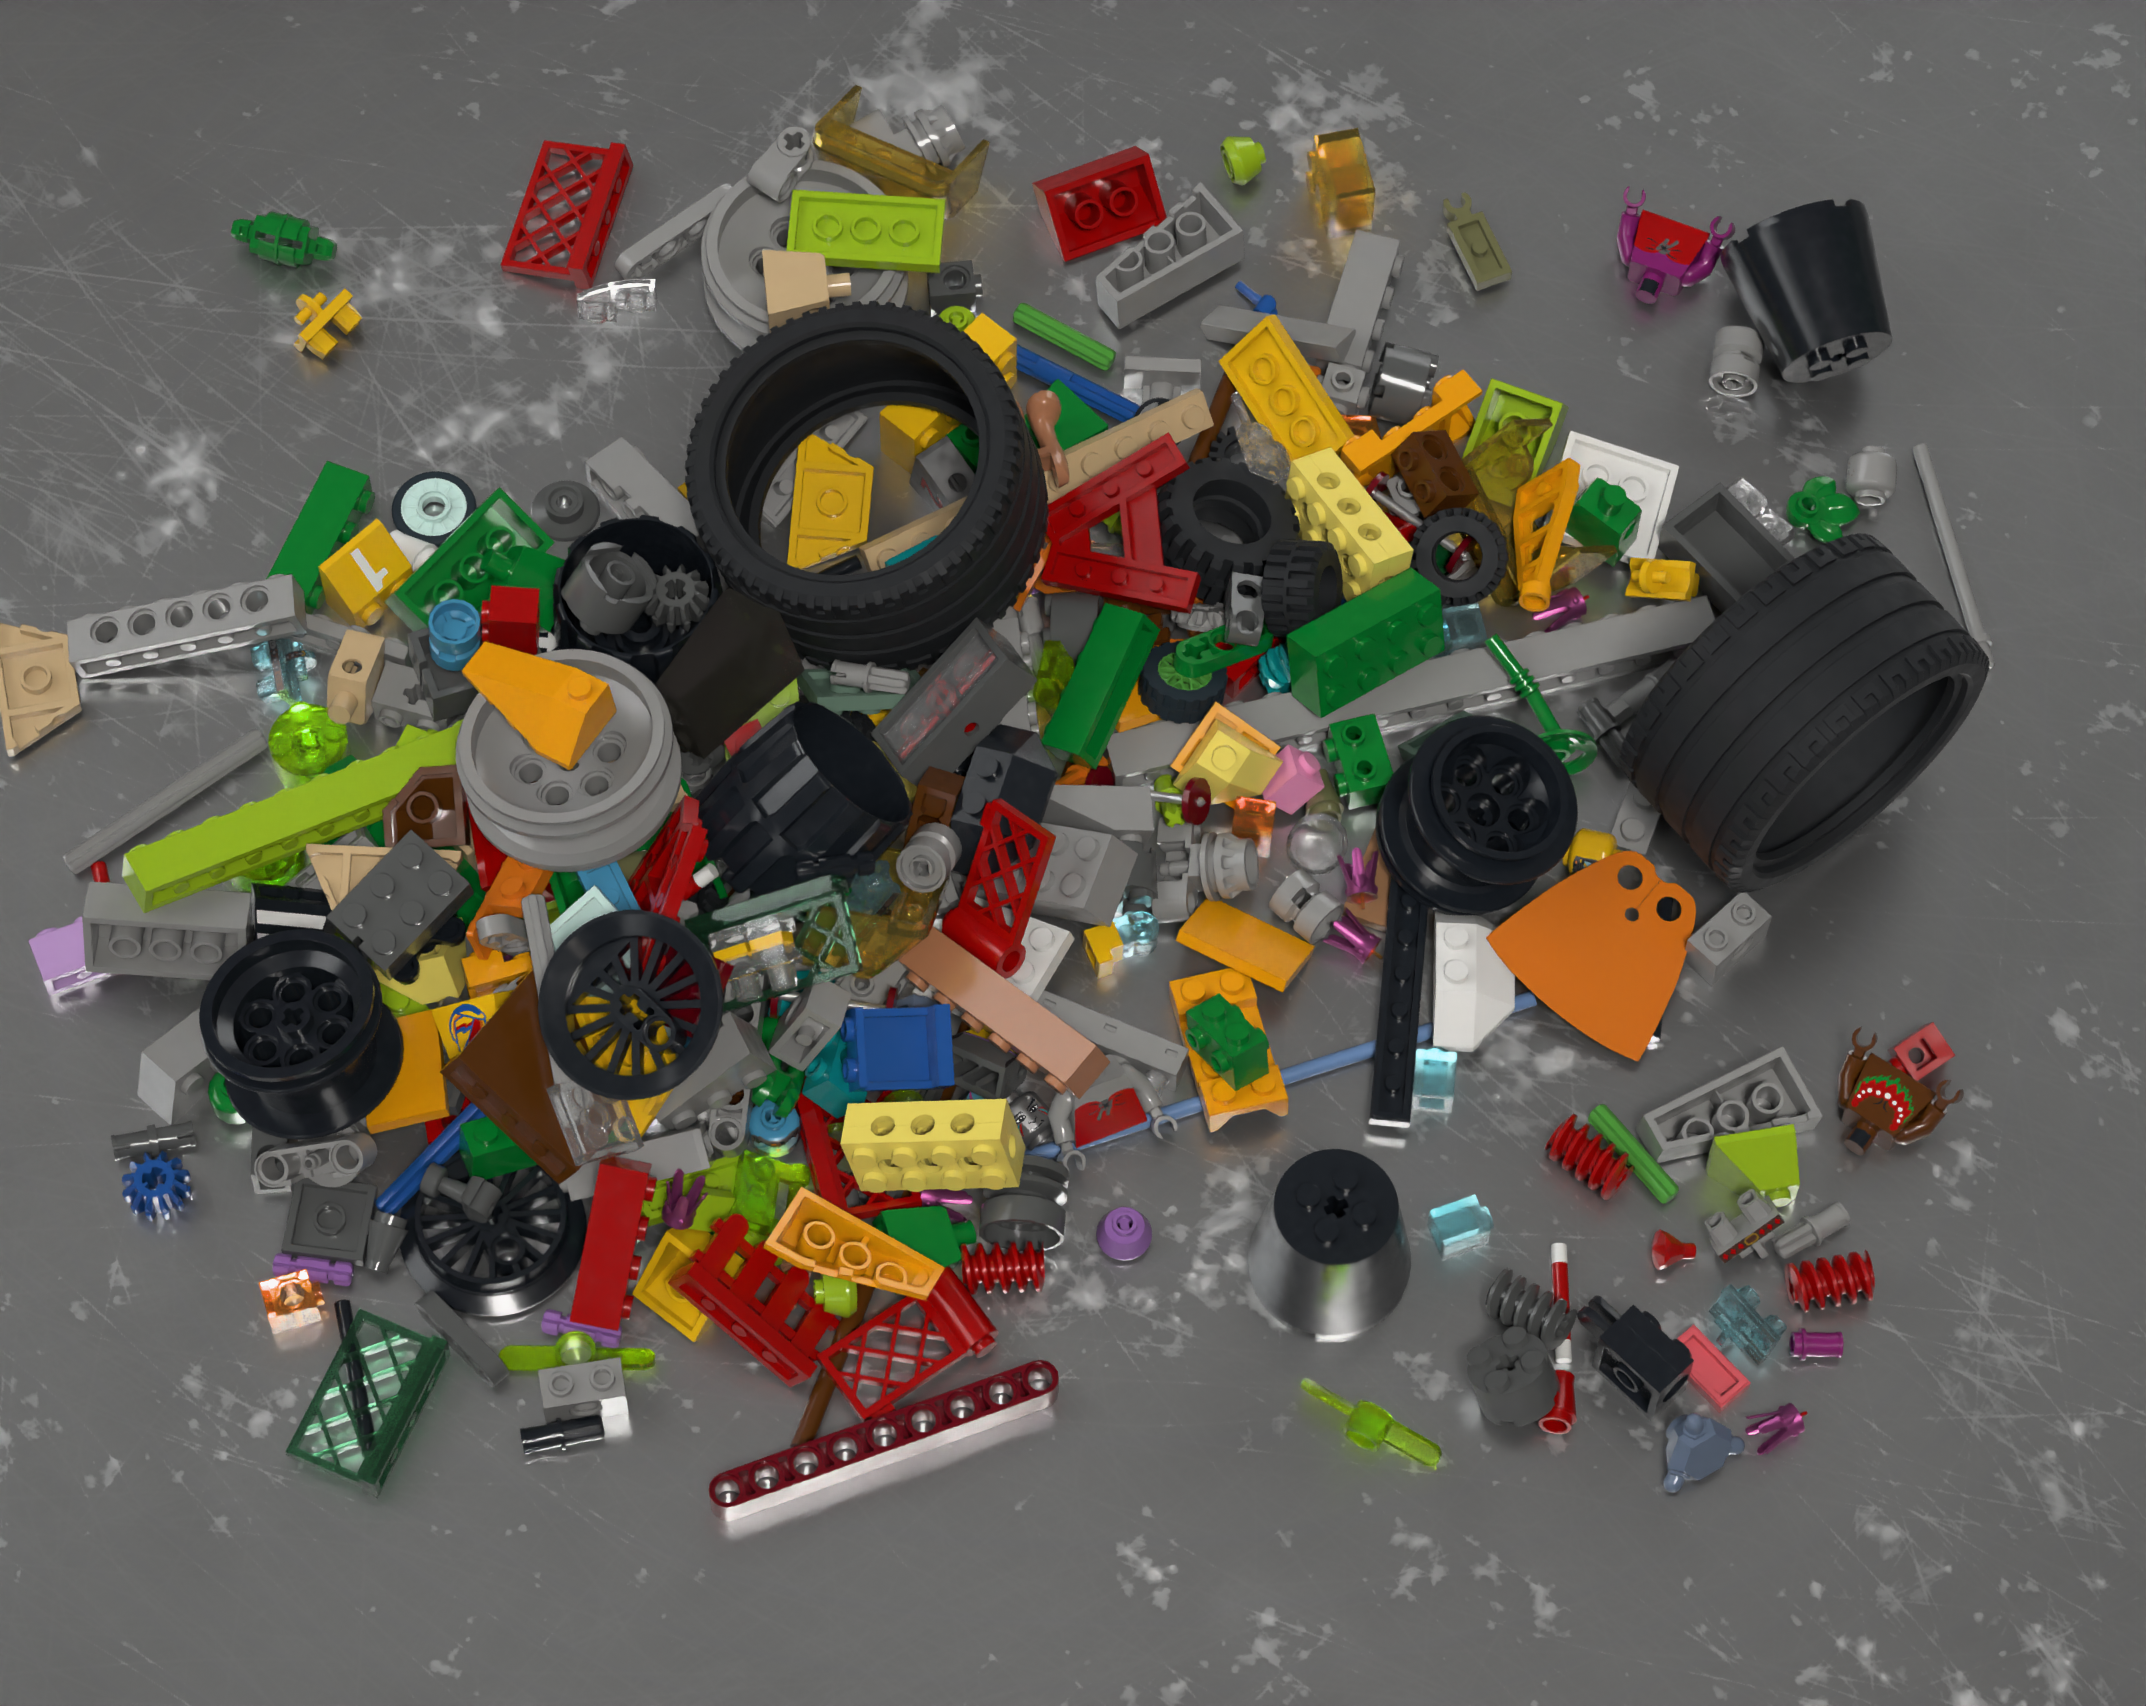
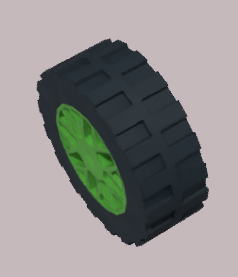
[1138,641,1228,724]

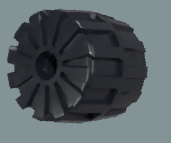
[553,515,727,716]
[694,701,913,924]

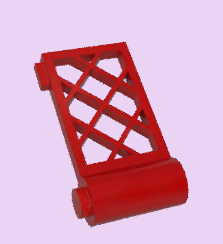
[942,798,1057,979]
[816,1267,999,1422]

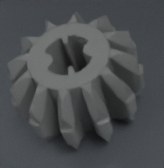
[644,564,710,633]

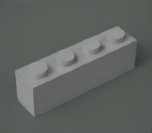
[1316,229,1405,376]

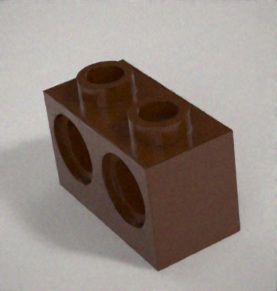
[1391,430,1480,518]
[903,766,965,849]

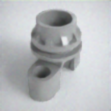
[849,105,966,198]
[1152,816,1259,924]
[254,1122,378,1188]

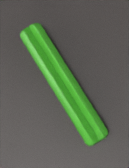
[1013,303,1116,370]
[1588,1104,1679,1204]

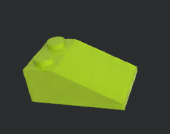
[1461,378,1569,509]

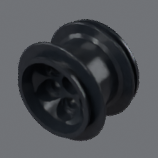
[1375,715,1578,916]
[199,929,404,1140]

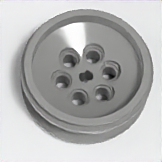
[701,160,908,350]
[456,649,682,872]

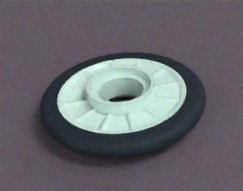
[392,471,477,547]

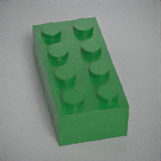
[384,487,555,632]
[1286,568,1445,718]

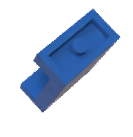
[840,1004,955,1092]

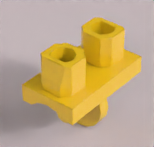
[293,288,362,360]
[1625,557,1700,602]

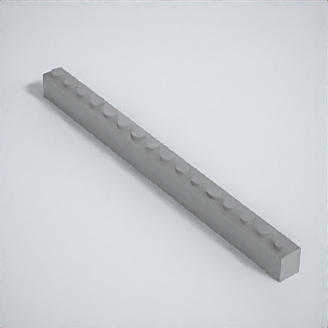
[1103,595,1715,786]

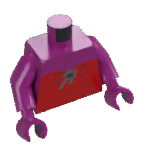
[1616,186,1735,304]

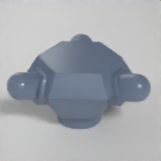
[1663,1413,1745,1493]

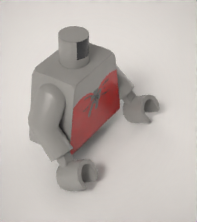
[1048,1054,1178,1170]

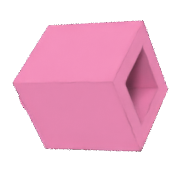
[1262,744,1324,815]

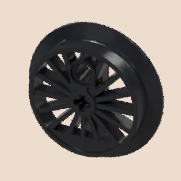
[538,910,723,1100]
[400,1151,587,1316]

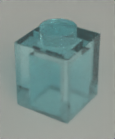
[1434,603,1488,658]
[1411,1046,1457,1113]
[1427,1195,1494,1261]

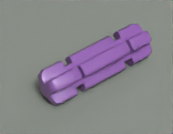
[272,1253,354,1286]
[541,1309,622,1349]

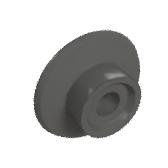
[531,481,600,542]

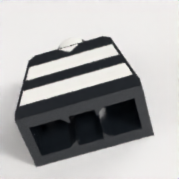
[251,883,331,941]

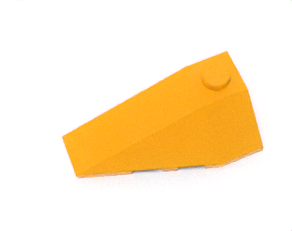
[461,641,617,771]
[763,1187,945,1301]

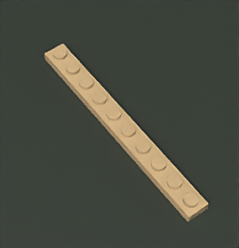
[859,388,1214,572]

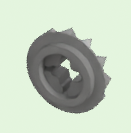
[1170,603,1226,632]

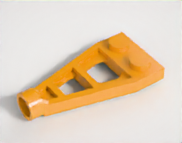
[1513,458,1581,612]

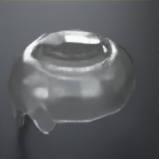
[1285,813,1348,877]

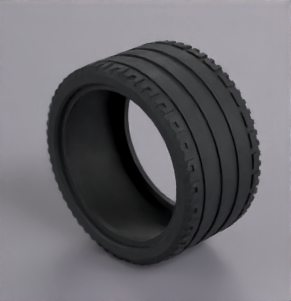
[685,301,1049,671]
[1619,533,1990,893]

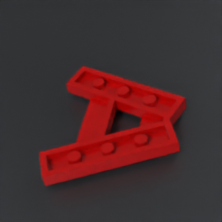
[1041,432,1201,614]
[627,795,708,978]

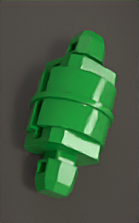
[231,211,337,268]

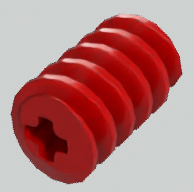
[1544,1114,1635,1201]
[961,1241,1045,1295]
[1785,1250,1875,1313]

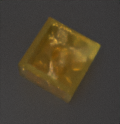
[1305,128,1376,239]

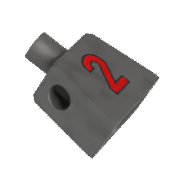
[909,436,975,511]

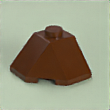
[382,765,471,848]

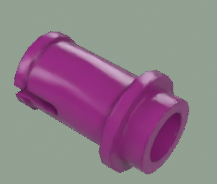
[1789,1328,1844,1361]

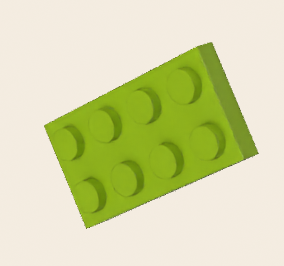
[786,190,946,273]

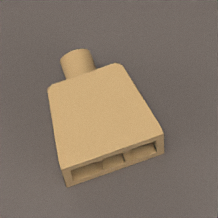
[762,250,851,333]
[327,629,385,725]

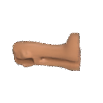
[1016,390,1070,488]

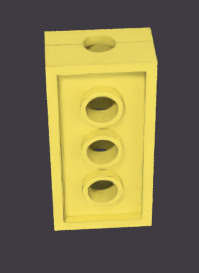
[1285,447,1414,602]
[840,1099,1026,1193]

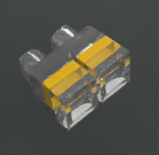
[708,913,803,1002]

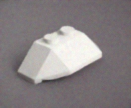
[1432,910,1515,1052]

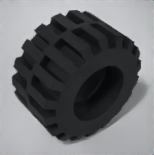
[1410,508,1509,606]
[1261,539,1343,638]

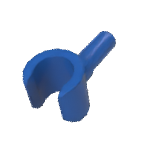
[1235,281,1278,315]

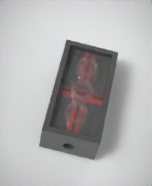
[871,617,1038,787]

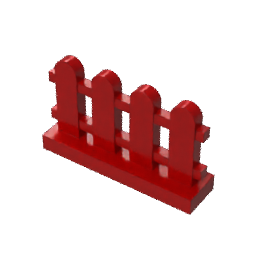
[668,1214,840,1387]

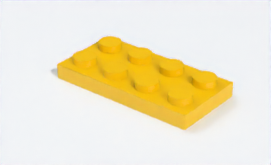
[1218,315,1355,471]

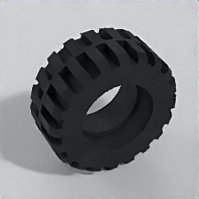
[1157,457,1300,606]

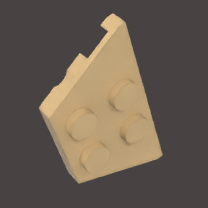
[0,623,82,757]
[306,844,463,910]

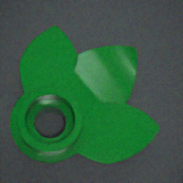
[1786,476,1860,543]

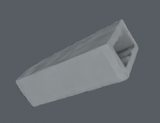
[559,1120,717,1201]

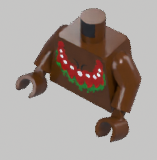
[1838,1026,1964,1156]

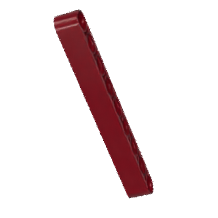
[708,1360,1059,1521]

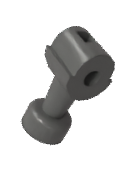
[420,1162,502,1223]

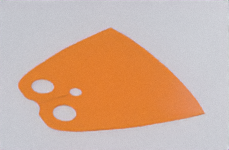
[1486,851,1696,1062]

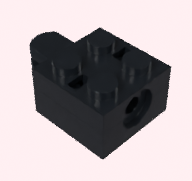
[1577,1295,1694,1422]

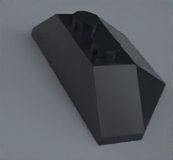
[951,724,1058,876]

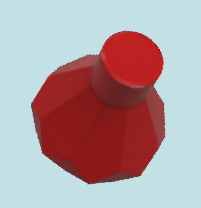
[1651,1230,1696,1270]

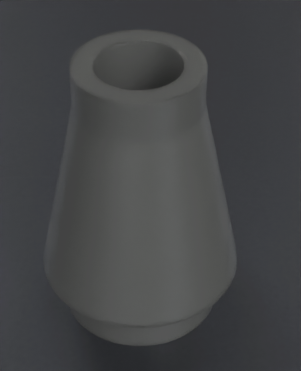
[364,1210,409,1274]

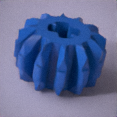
[122,1150,192,1222]

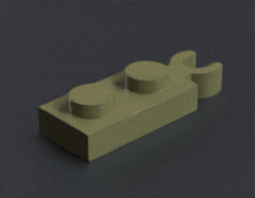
[1442,192,1512,291]

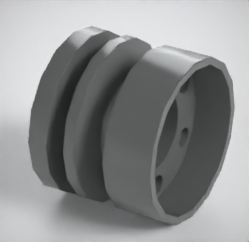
[979,1155,1069,1251]

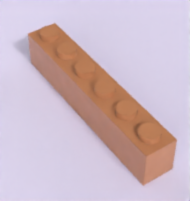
[899,924,1110,1099]

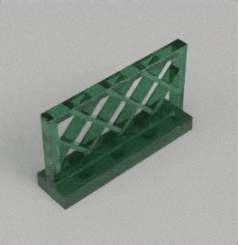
[684,874,864,1013]
[285,1308,451,1499]

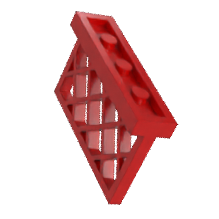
[500,140,633,290]
[794,1076,922,1219]

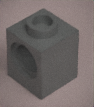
[927,260,983,316]

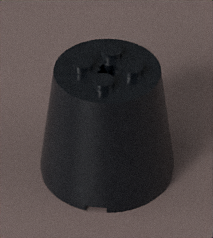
[1720,199,1892,383]
[1248,1149,1411,1338]

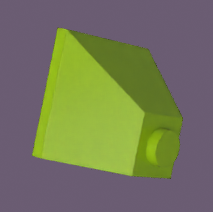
[1705,1124,1800,1208]

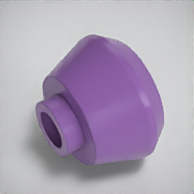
[1096,1207,1152,1261]

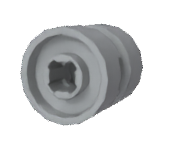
[1708,326,1764,397]
[896,823,962,893]
[1269,869,1344,944]

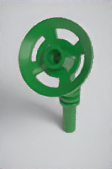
[1484,633,1598,776]

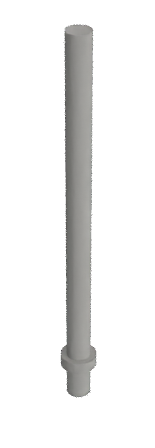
[1912,443,1995,669]

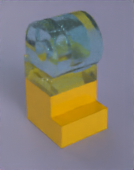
[1082,911,1160,979]

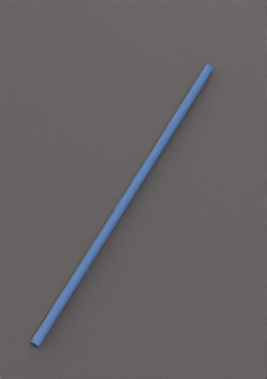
[1024,991,1537,1159]

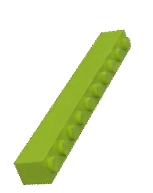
[122,719,463,913]

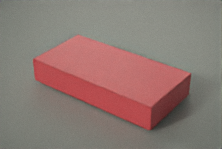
[1677,1324,1751,1413]

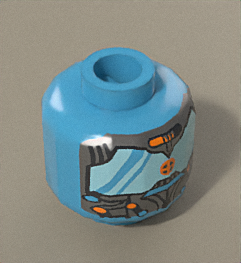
[749,1099,801,1158]

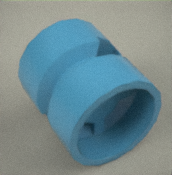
[428,599,481,671]

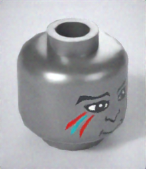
[1006,1090,1053,1151]

